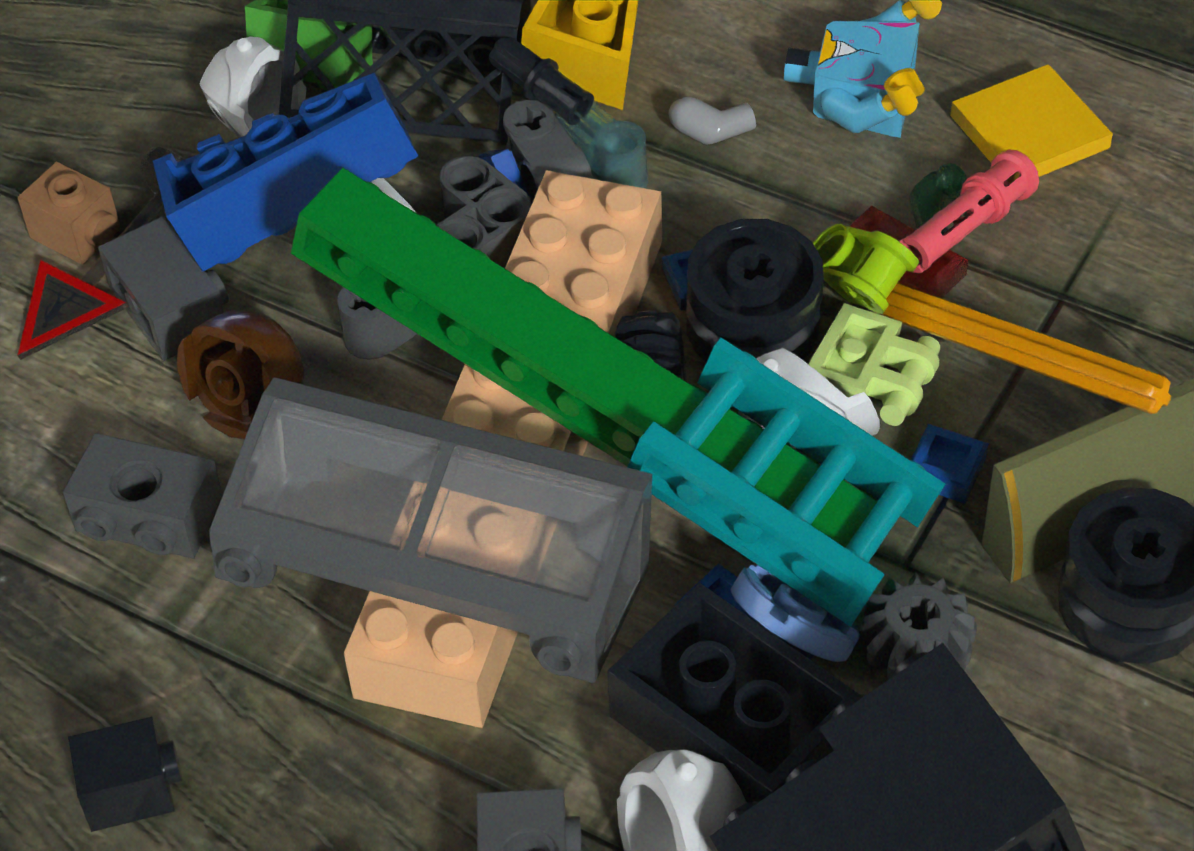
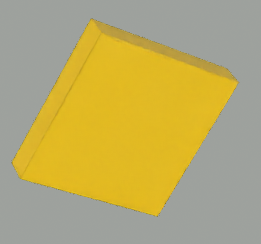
[950,64,1113,184]

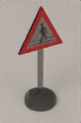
[17,146,184,360]

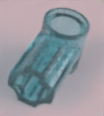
[554,101,648,188]

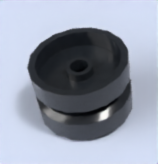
[686,219,824,362]
[1058,487,1194,664]

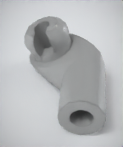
[668,97,756,145]

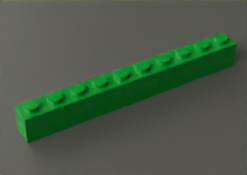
[291,168,877,547]

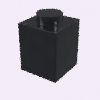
[68,716,182,832]

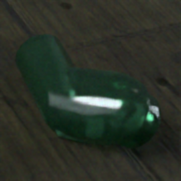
[909,163,967,234]

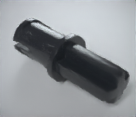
[489,37,594,125]

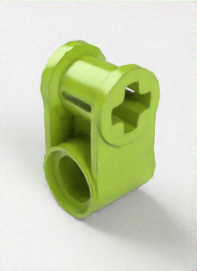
[812,224,919,314]

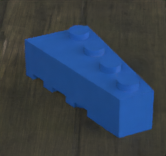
[153,73,418,271]

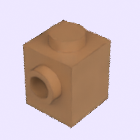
[17,161,121,265]

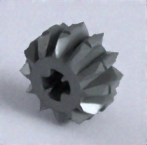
[859,572,977,680]

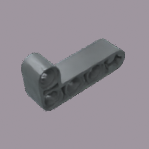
[337,156,532,360]

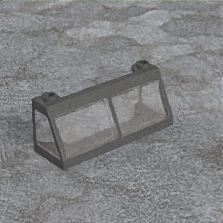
[209,377,652,684]

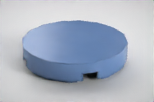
[730,564,861,662]

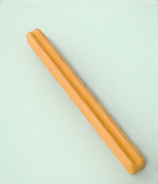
[875,283,1172,414]

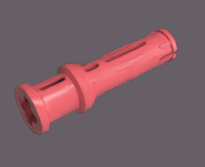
[899,149,1039,273]

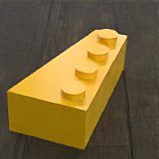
[521,0,639,110]

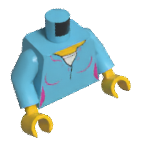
[784,0,942,138]

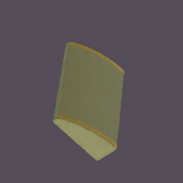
[982,378,1194,583]

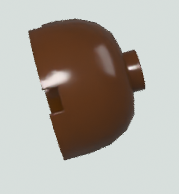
[177,310,304,439]

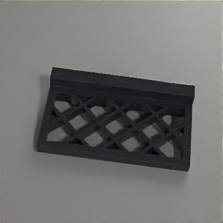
[279,0,521,144]

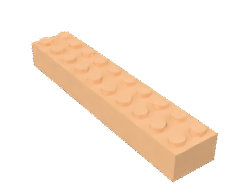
[344,170,662,728]

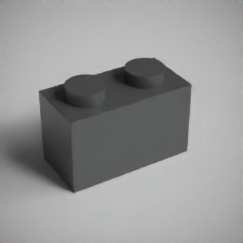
[98,217,229,361]

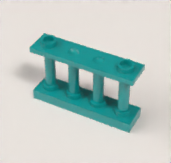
[627,338,946,627]

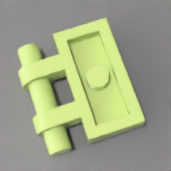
[808,303,940,426]

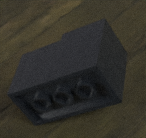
[709,643,1086,851]

